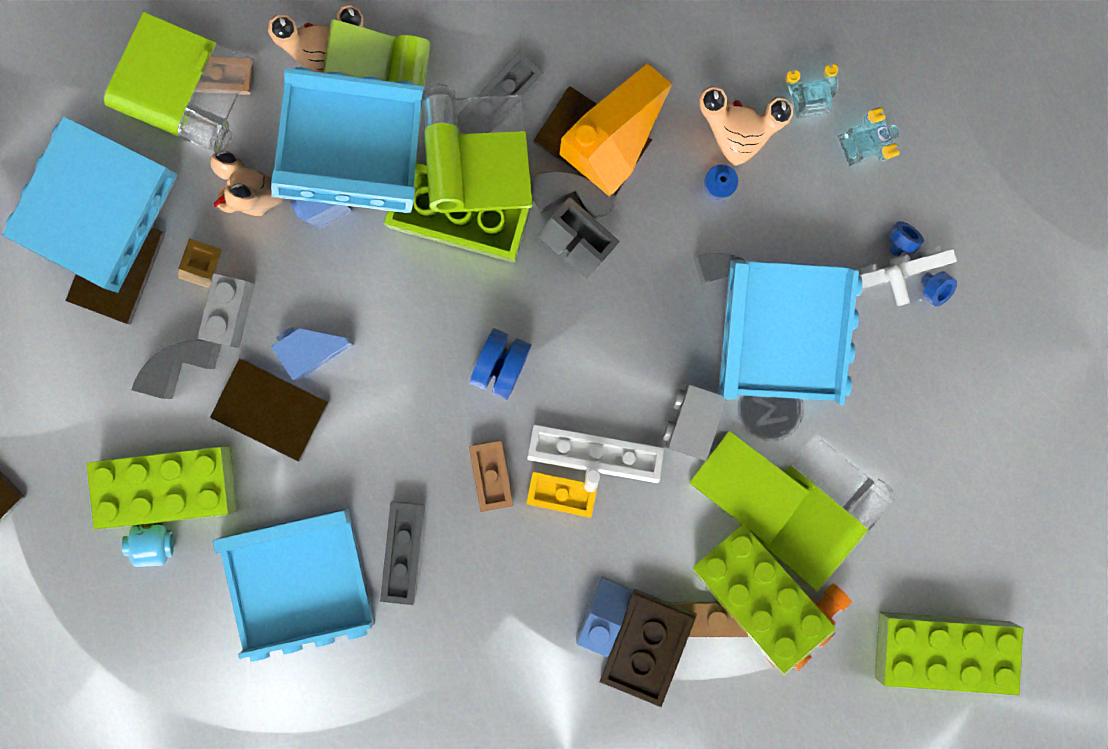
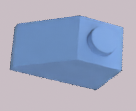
[271,327,354,381]
[576,577,632,657]

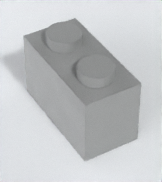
[197,273,255,348]
[663,385,727,461]

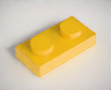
[526,471,598,518]

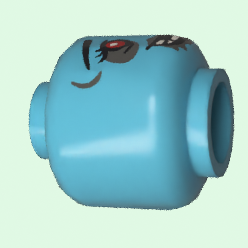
[122,522,174,567]

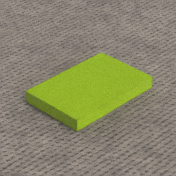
[689,431,810,545]

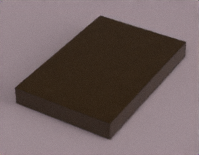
[533,86,652,196]
[65,227,165,325]
[210,358,330,462]
[599,589,697,708]

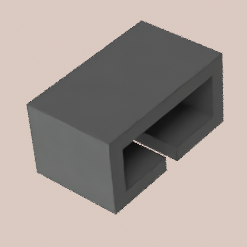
[537,197,620,279]

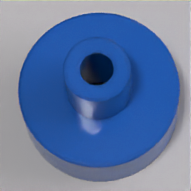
[704,165,738,199]
[888,221,924,256]
[921,271,957,307]

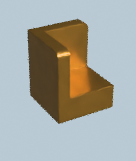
[178,238,222,288]

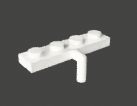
[857,246,957,306]
[527,425,664,492]

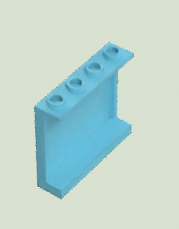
[271,67,424,213]
[2,116,178,293]
[718,259,862,405]
[213,508,375,662]

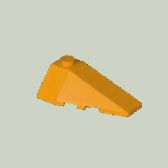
[560,63,672,197]

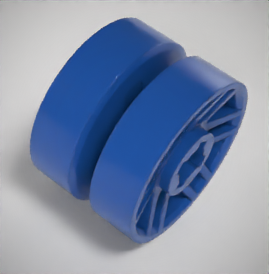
[469,328,532,400]

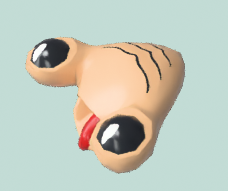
[268,5,364,73]
[699,86,793,166]
[210,151,285,216]

